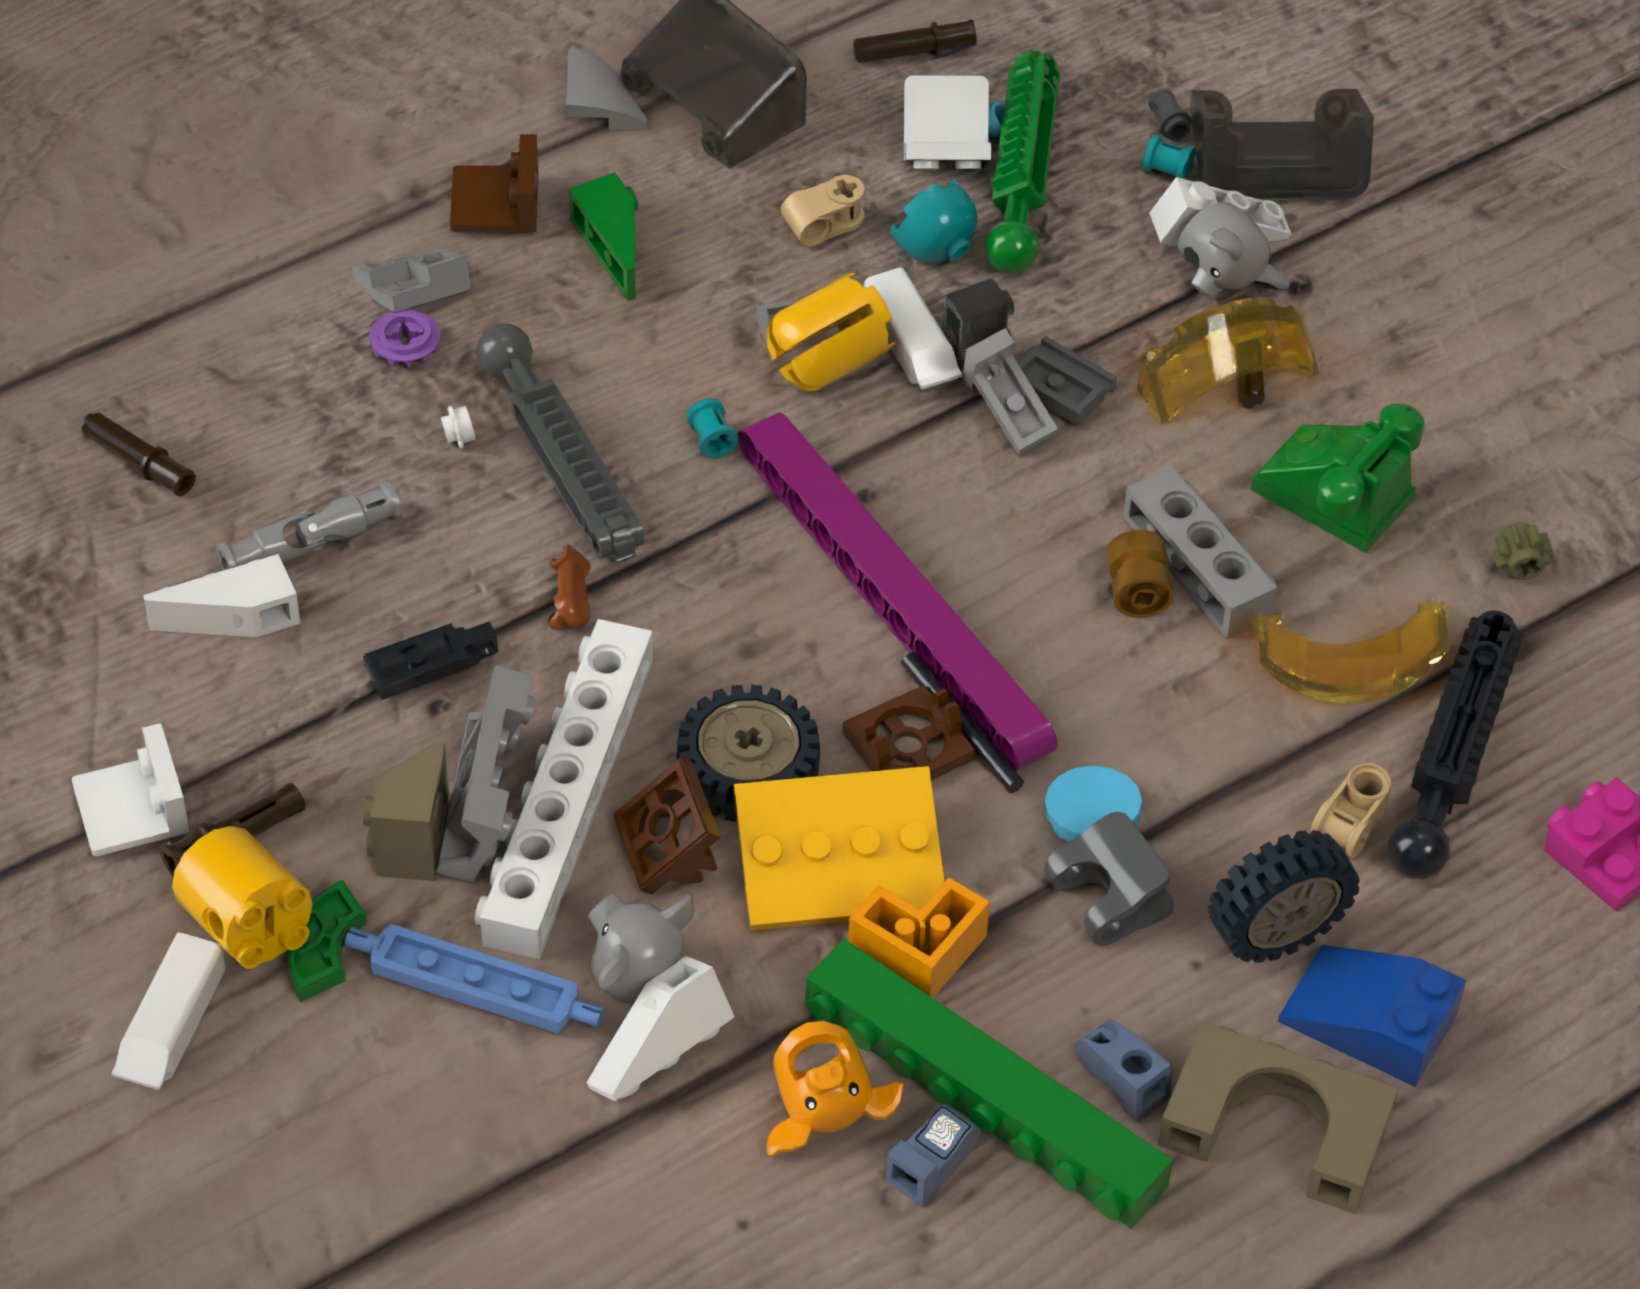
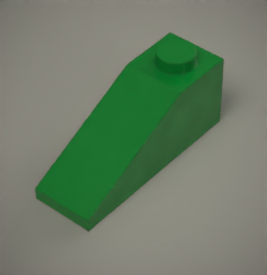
[569,172,638,301]

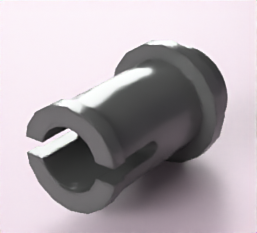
[1148,89,1192,141]

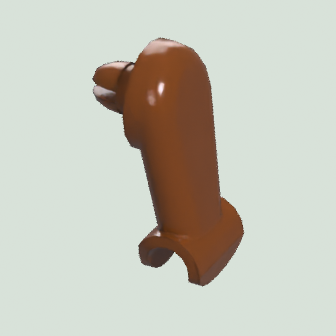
[548,544,591,629]

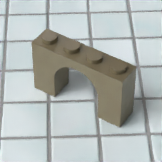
[1158,1021,1399,1214]

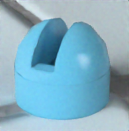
[988,101,1004,139]

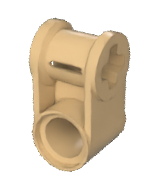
[780,175,865,247]
[1310,763,1391,859]

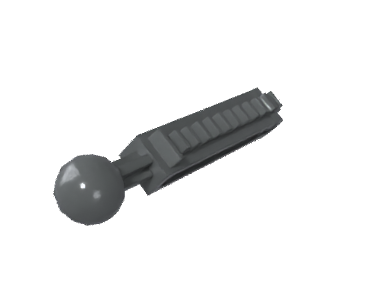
[476,324,644,563]

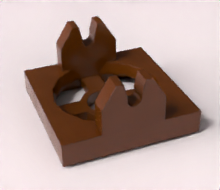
[843,685,975,780]
[613,757,721,895]

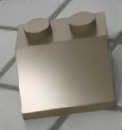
[363,742,450,881]

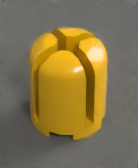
[766,273,895,391]

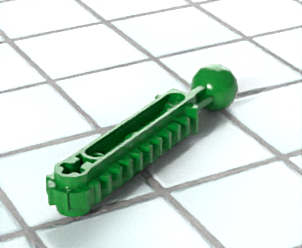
[985,50,1061,274]

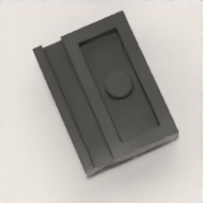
[1017,336,1117,425]

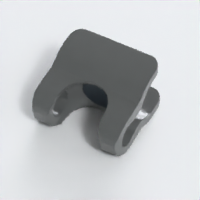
[1044,811,1174,946]

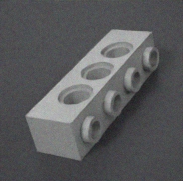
[1123,466,1278,639]

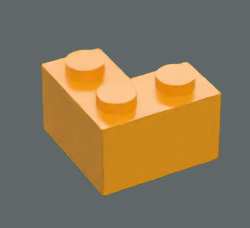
[848,877,990,998]

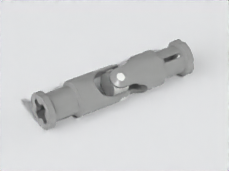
[216,480,403,571]

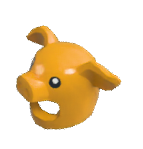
[766,1021,904,1156]

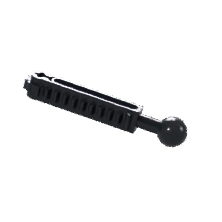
[1388,610,1523,879]

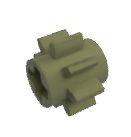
[1492,522,1553,580]

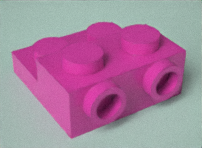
[1544,777,1640,911]

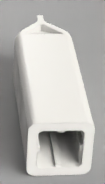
[864,267,962,390]
[111,933,226,1090]

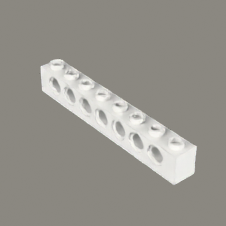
[475,619,653,960]

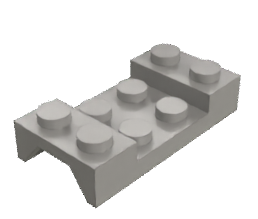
[435,664,535,884]

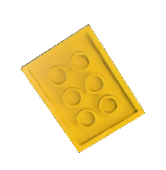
[733,766,945,931]

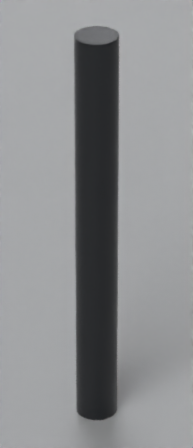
[901,652,1024,793]

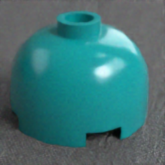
[890,179,978,264]

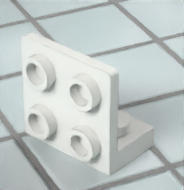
[72,723,190,856]

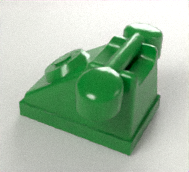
[1251,404,1425,553]

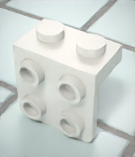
[904,75,991,169]

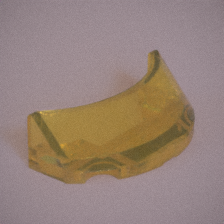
[1137,297,1319,424]
[1249,599,1449,704]

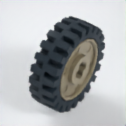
[677,684,820,822]
[1208,830,1360,963]

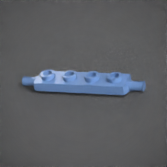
[345,924,605,1034]

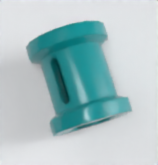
[1142,134,1196,180]
[686,398,739,458]

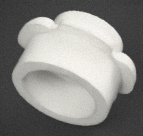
[441,406,476,449]

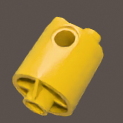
[172,826,312,969]

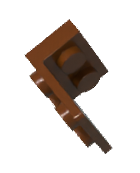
[450,134,539,232]

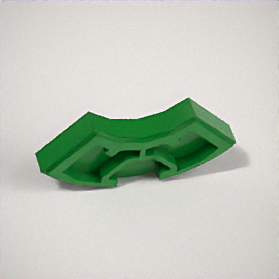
[288,879,367,1002]

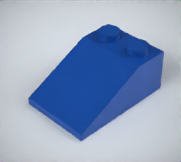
[1278,945,1466,1087]

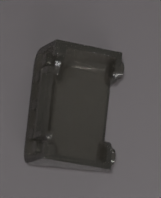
[620,0,807,169]
[1190,89,1374,200]

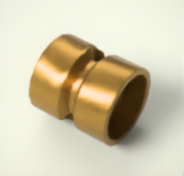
[1106,529,1174,618]

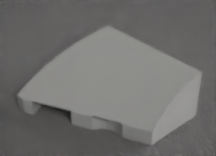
[566,48,647,130]
[351,249,471,313]

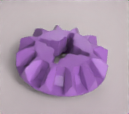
[369,310,440,368]

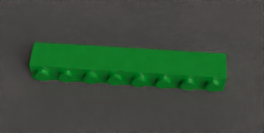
[805,939,1173,1229]

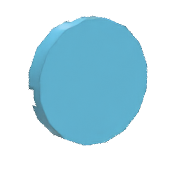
[1045,765,1142,842]

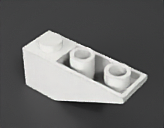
[1149,177,1292,250]
[143,554,300,638]
[586,956,735,1101]

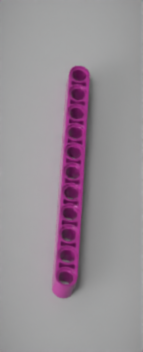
[738,412,1058,771]

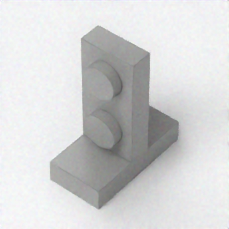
[962,328,1058,456]

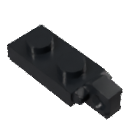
[363,621,499,700]

